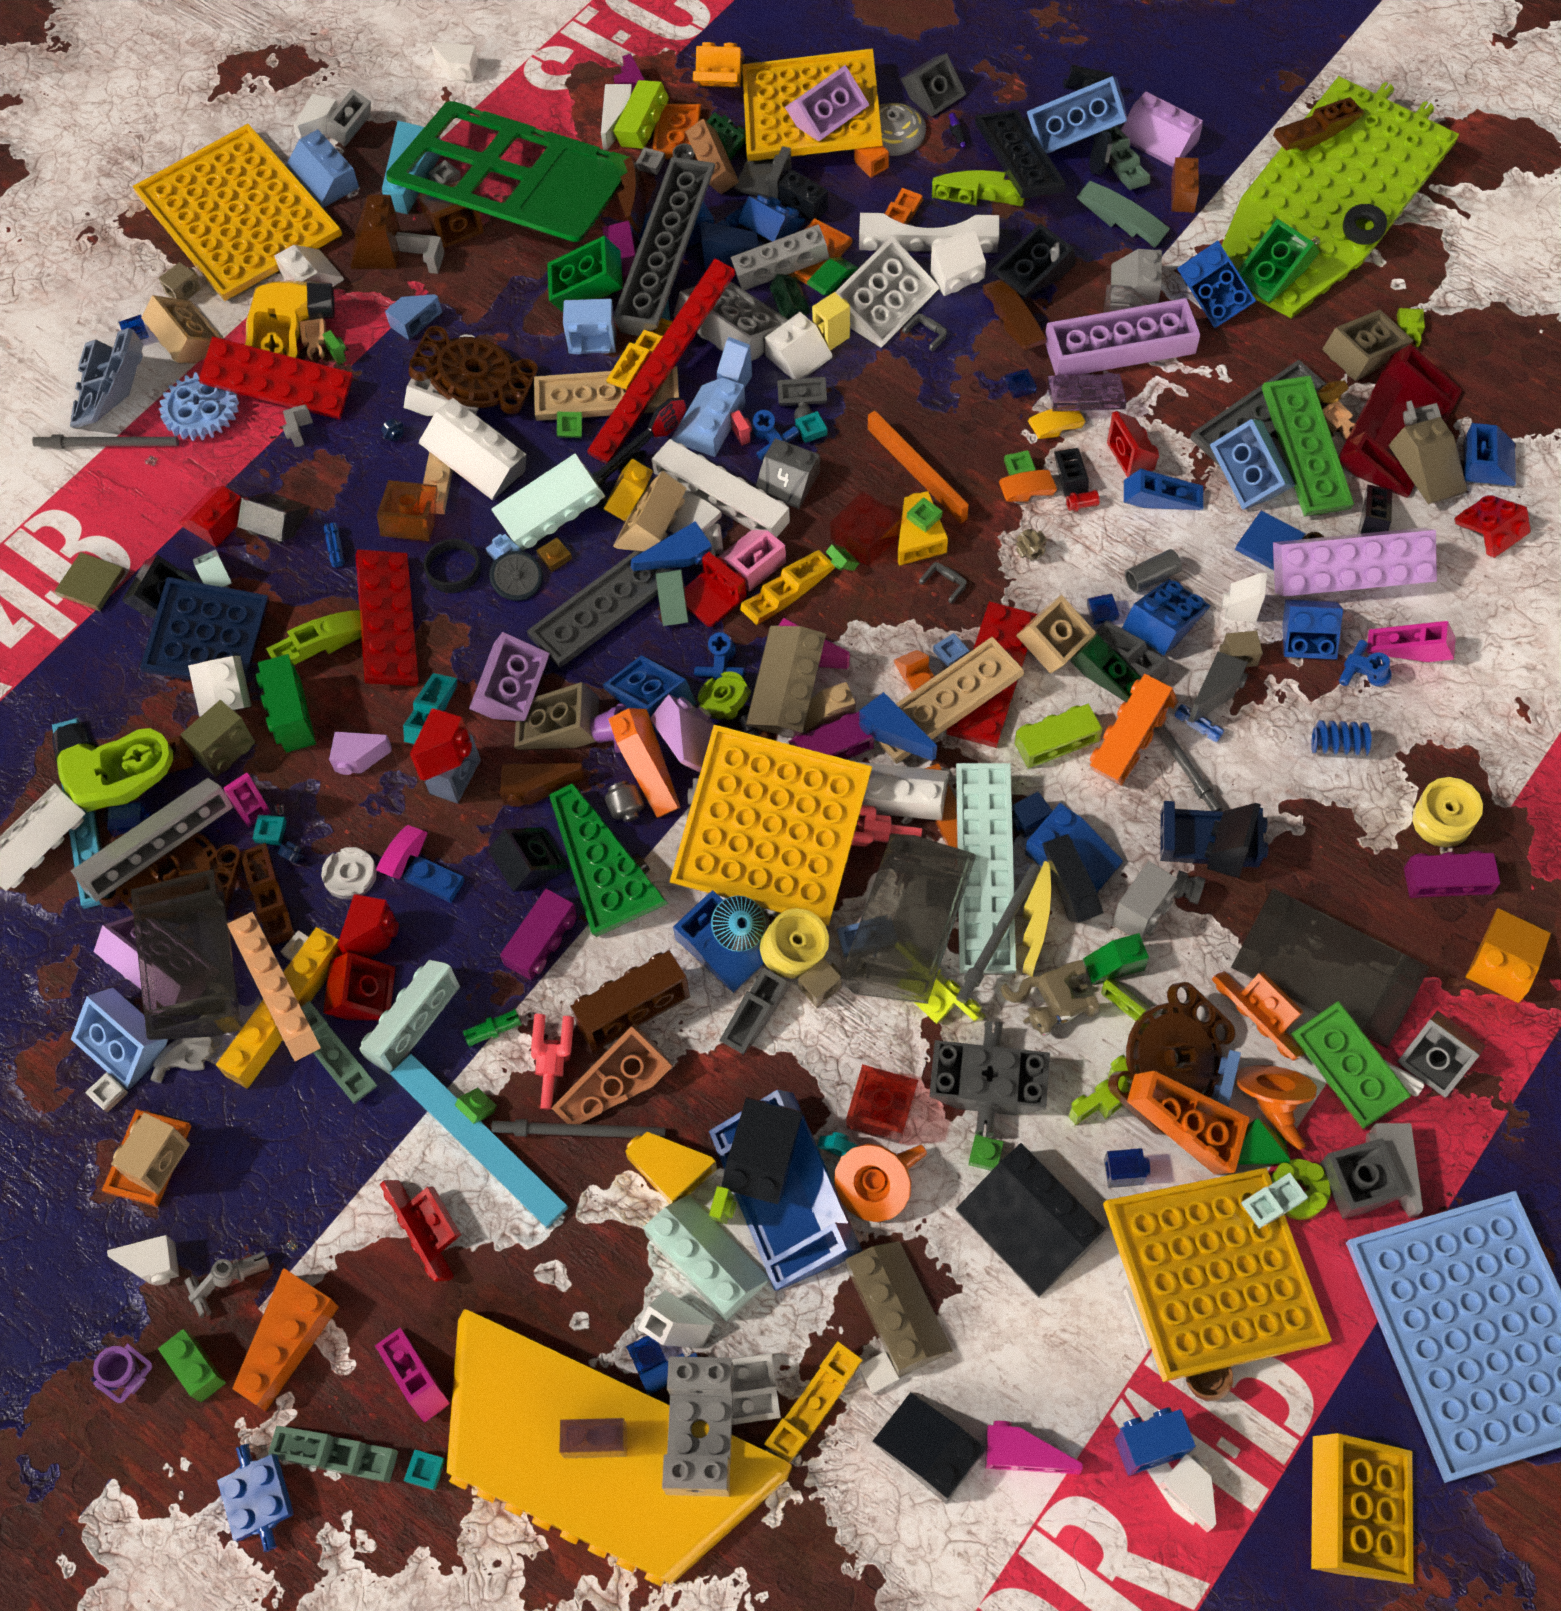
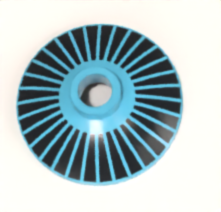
[711,896,765,952]

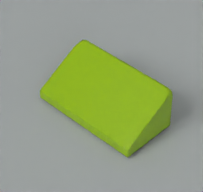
[1101,978,1157,1021]

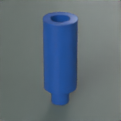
[639,1352,698,1396]

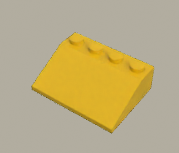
[1311,1433,1414,1584]

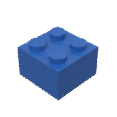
[1114,1407,1196,1476]

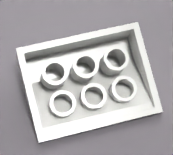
[835,236,940,348]

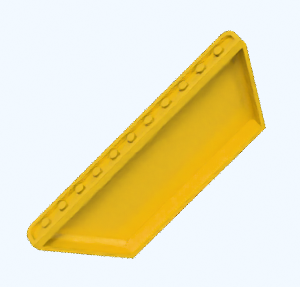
[446,1309,792,1587]

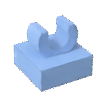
[486,534,521,561]

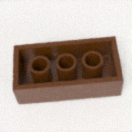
[570,950,690,1053]

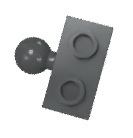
[777,377,827,419]

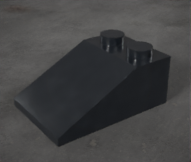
[991,223,1076,298]
[721,1097,803,1205]
[872,1392,986,1504]

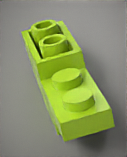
[932,170,1025,206]
[266,610,361,665]
[1068,1054,1128,1126]

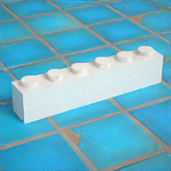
[652,439,790,538]

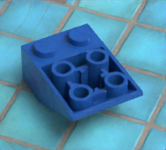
[1177,240,1256,328]
[1122,579,1211,656]
[673,890,765,993]

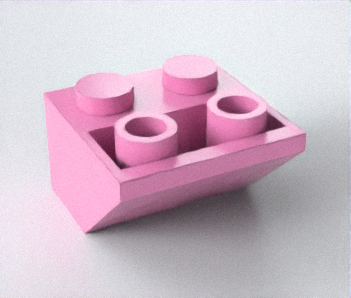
[718,530,786,592]

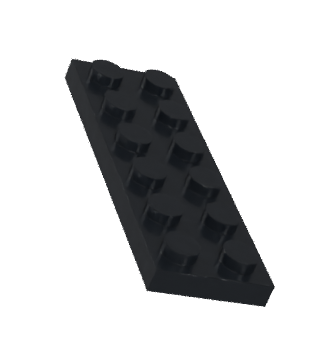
[975,109,1066,198]

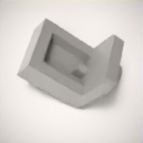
[1403,400,1441,426]
[282,405,313,447]

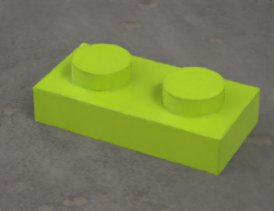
[709,1186,737,1224]

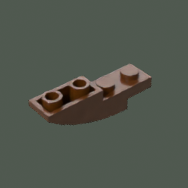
[1273,97,1364,152]

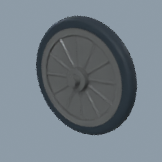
[489,551,543,601]

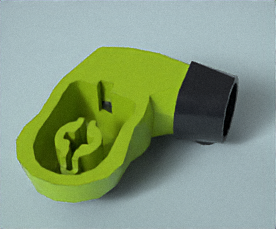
[52,723,173,812]

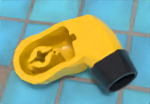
[245,280,335,358]

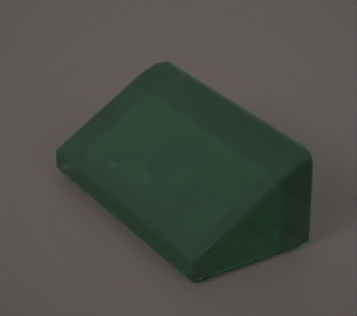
[770,274,811,320]

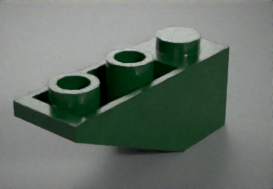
[1069,634,1141,703]

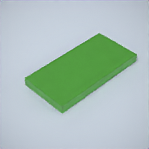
[1291,1001,1411,1130]

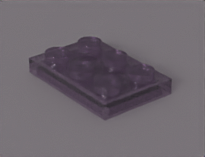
[1047,373,1127,411]

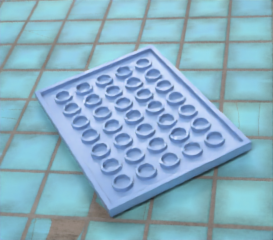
[1346,1191,1561,1483]

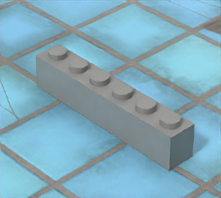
[71,778,233,902]

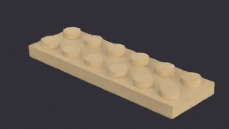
[534,366,679,421]
[877,637,1024,764]

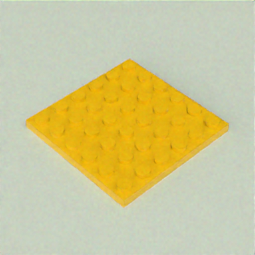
[742,49,883,161]
[670,725,872,926]
[1103,1167,1332,1382]

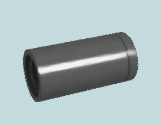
[1125,549,1182,593]

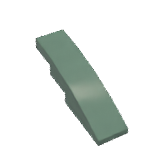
[1092,126,1150,190]
[1076,181,1170,248]
[267,1425,399,1483]

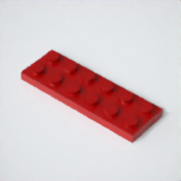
[198,336,353,420]
[356,549,418,686]
[946,601,1038,748]

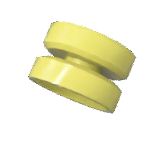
[1412,777,1483,848]
[760,908,829,979]

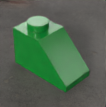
[1083,933,1149,985]

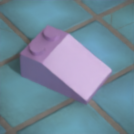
[650,694,714,772]

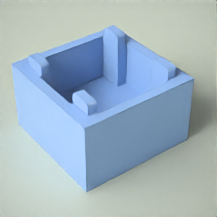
[563,299,616,354]

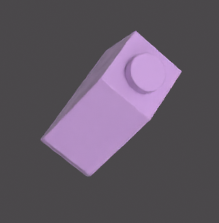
[329,732,392,775]

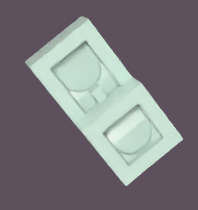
[1241,1173,1308,1229]

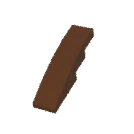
[617,157,647,234]
[983,280,1047,350]
[240,843,295,947]

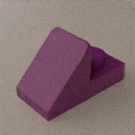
[614,53,645,92]

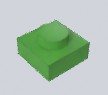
[322,330,346,365]
[557,411,582,438]
[1004,450,1036,476]
[907,497,943,533]
[826,544,860,571]
[455,1087,497,1124]
[968,1135,1004,1171]

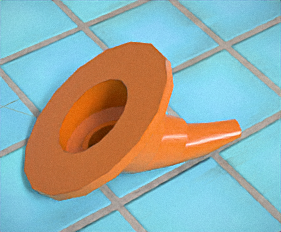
[1235,1065,1317,1150]
[834,1144,927,1222]

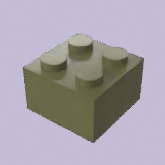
[180,699,255,777]

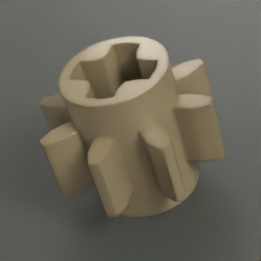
[1016,529,1047,560]

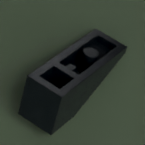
[1358,484,1392,534]
[1042,834,1104,923]

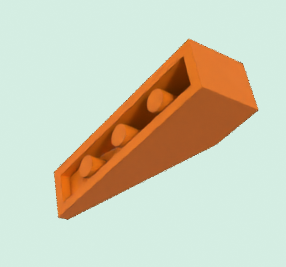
[608,708,681,818]

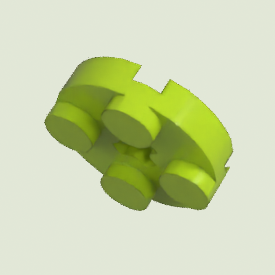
[698,672,751,720]
[1271,1159,1330,1220]

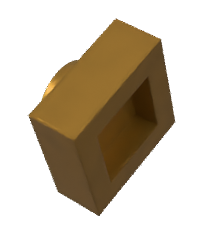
[1316,380,1349,404]
[536,538,572,572]

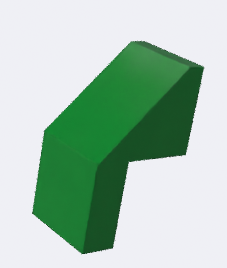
[807,257,859,296]

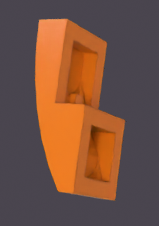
[885,188,923,225]
[999,470,1057,502]

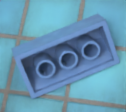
[1027,76,1127,154]

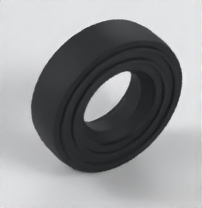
[1343,204,1387,245]

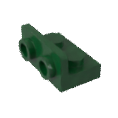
[707,112,746,161]

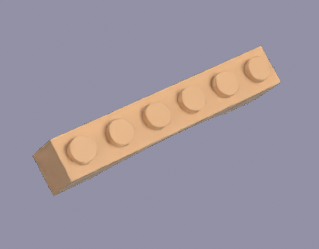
[227,912,321,1061]

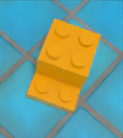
[693,42,744,87]

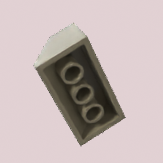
[746,626,826,738]
[846,1241,953,1377]

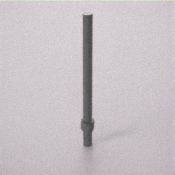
[32,434,179,449]
[1154,724,1222,811]
[956,863,1041,1004]
[492,1119,666,1138]

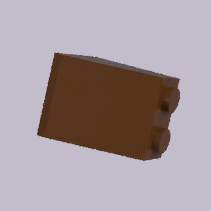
[418,180,484,248]
[351,195,401,269]

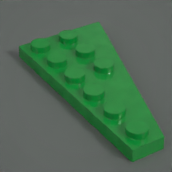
[549,784,669,937]

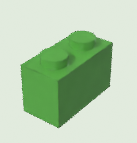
[158,1329,226,1403]

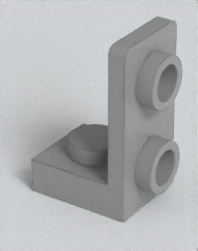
[395,232,445,274]

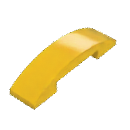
[765,1341,863,1463]

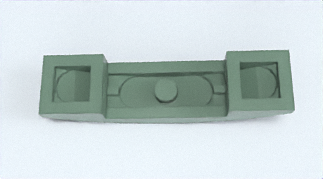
[301,1001,377,1104]

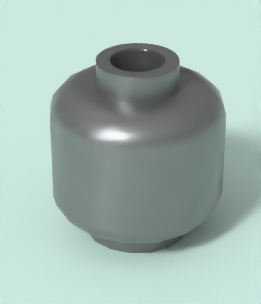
[605,781,644,823]

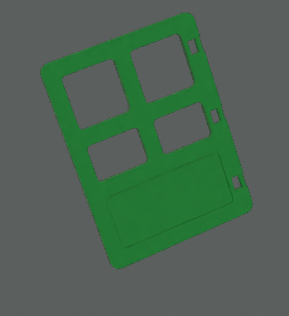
[386,101,629,242]

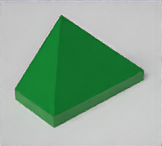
[1237,1118,1290,1165]

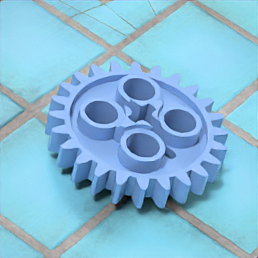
[159,372,239,441]

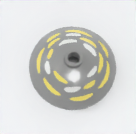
[879,103,926,156]

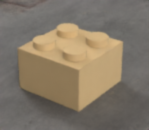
[1016,594,1096,674]
[111,1112,190,1195]

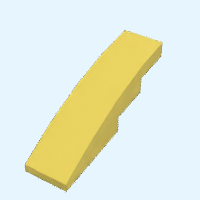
[1022,861,1051,976]

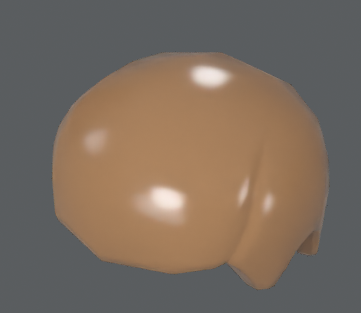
[1186,1367,1233,1402]

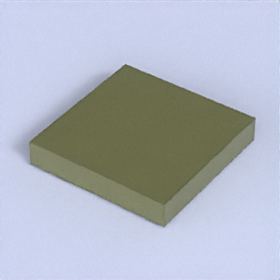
[55,552,126,611]

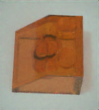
[377,480,438,541]

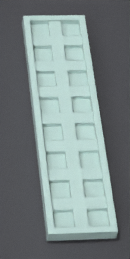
[956,763,1016,974]

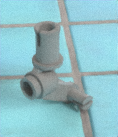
[184,1251,269,1318]

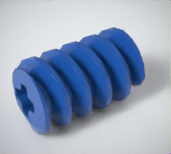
[1311,720,1372,756]

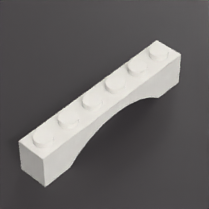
[859,213,999,253]

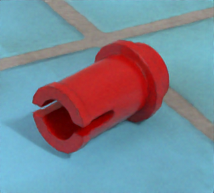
[1066,490,1100,512]

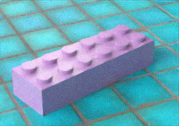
[1045,298,1200,379]
[1273,527,1437,596]

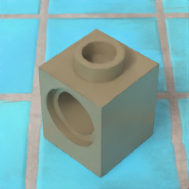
[159,262,201,300]
[1219,630,1263,667]
[798,958,843,1008]

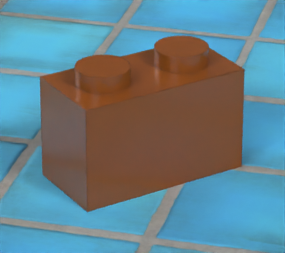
[1171,157,1199,213]

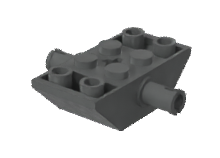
[929,1021,1050,1137]

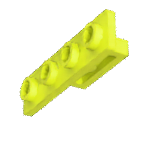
[894,942,986,1024]

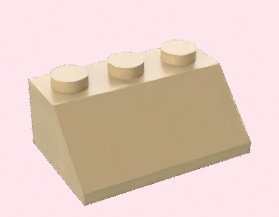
[141,295,222,364]
[613,471,687,551]

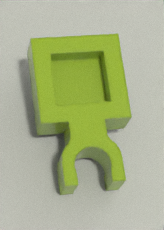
[1397,308,1425,347]

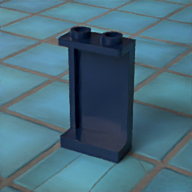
[1160,801,1268,868]

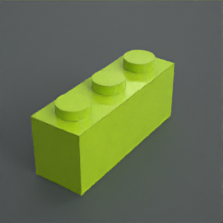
[613,80,669,149]
[1014,703,1102,769]

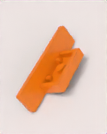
[1212,971,1305,1061]

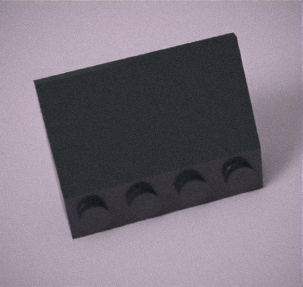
[956,1143,1106,1298]

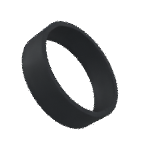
[424,539,481,593]

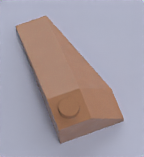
[552,1023,673,1124]

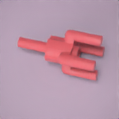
[851,805,922,847]
[531,1014,574,1110]

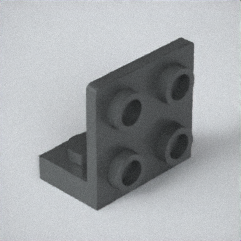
[735,146,792,199]

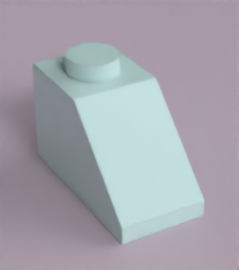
[193,550,232,588]

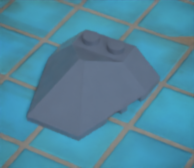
[70,328,144,428]

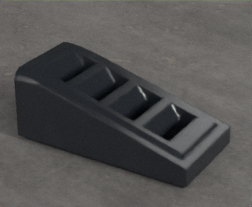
[1054,448,1089,497]

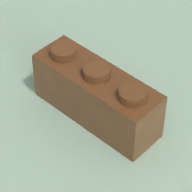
[685,119,739,195]

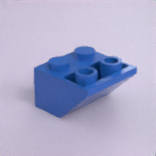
[738,194,806,242]
[1463,423,1516,486]
[1282,599,1343,659]

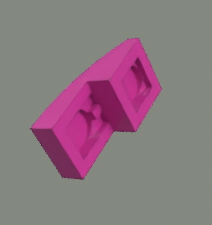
[376,825,428,880]

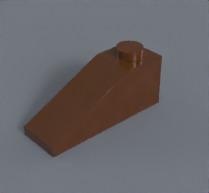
[500,763,585,807]

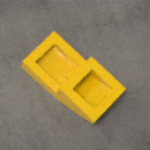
[1028,404,1086,439]

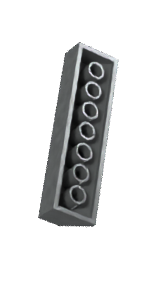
[613,157,716,336]

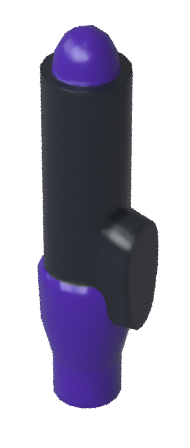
[949,113,967,148]

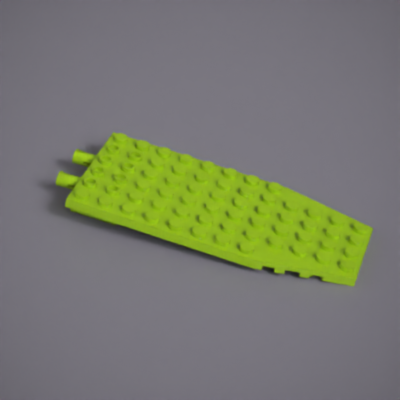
[1221,76,1459,318]

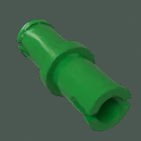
[463,1009,522,1047]

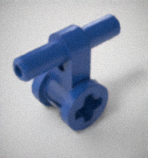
[752,410,800,460]
[694,632,746,680]
[1339,640,1392,687]

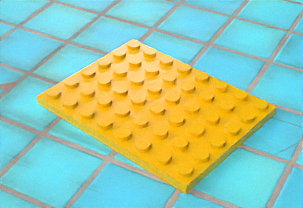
[132,124,342,301]

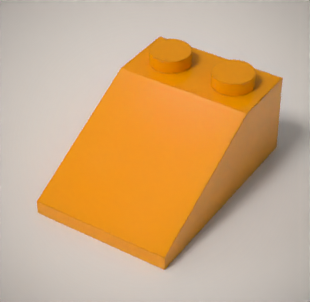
[1465,908,1551,1003]

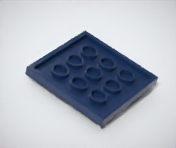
[140,577,269,683]

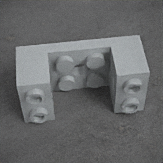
[662,1356,734,1497]

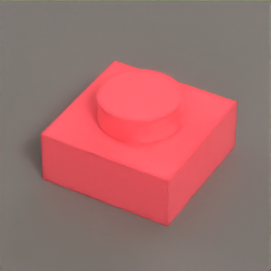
[730,410,752,446]

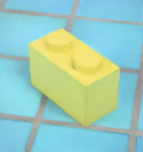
[812,292,850,350]

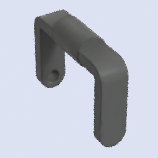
[902,313,947,351]
[919,562,966,604]

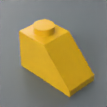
[604,459,653,521]

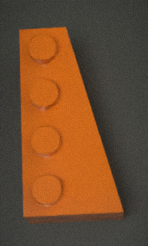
[1090,673,1178,786]
[1127,1071,1250,1175]
[232,1268,339,1411]

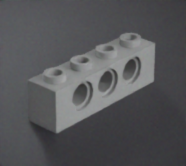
[731,224,829,290]

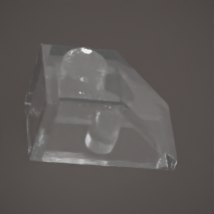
[1103,284,1151,313]

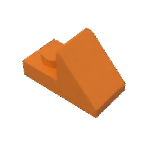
[894,650,935,692]

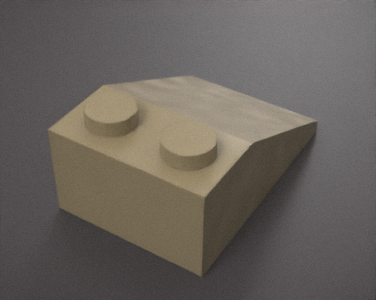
[1322,310,1413,381]
[1388,417,1467,505]
[514,682,599,750]

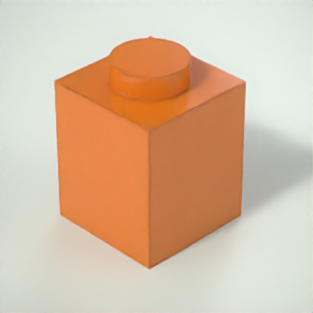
[854,146,889,178]

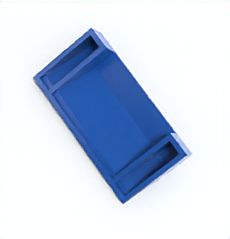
[709,1089,862,1291]

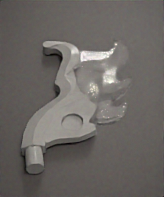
[150,982,262,1083]

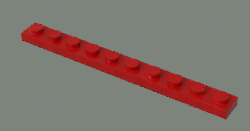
[587,259,735,464]

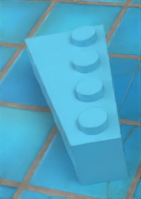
[382,121,441,215]

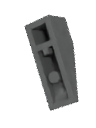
[1188,651,1249,723]

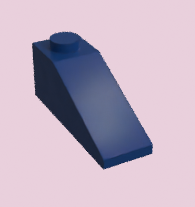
[1124,469,1203,510]
[630,521,712,571]
[859,692,937,761]

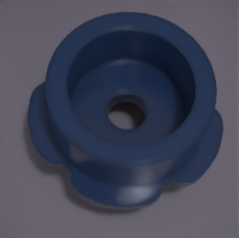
[381,419,404,441]
[277,841,304,864]

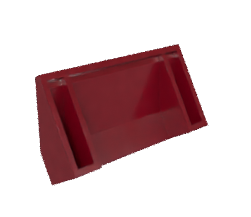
[1338,344,1462,498]

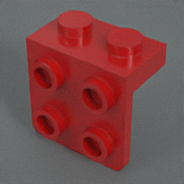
[1454,495,1531,558]
[684,552,746,627]

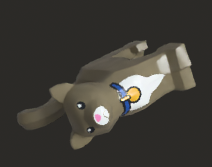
[1001,960,1100,1036]

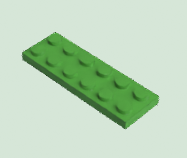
[1262,375,1354,517]

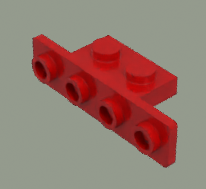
[380,1180,461,1282]

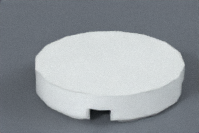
[321,847,377,899]

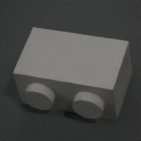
[326,89,371,146]

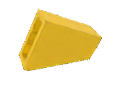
[898,491,948,566]
[625,1132,717,1204]

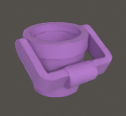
[590,703,627,753]
[93,1343,152,1403]

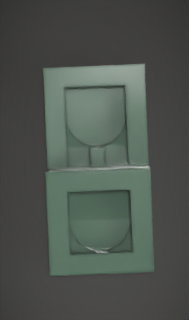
[656,569,689,626]

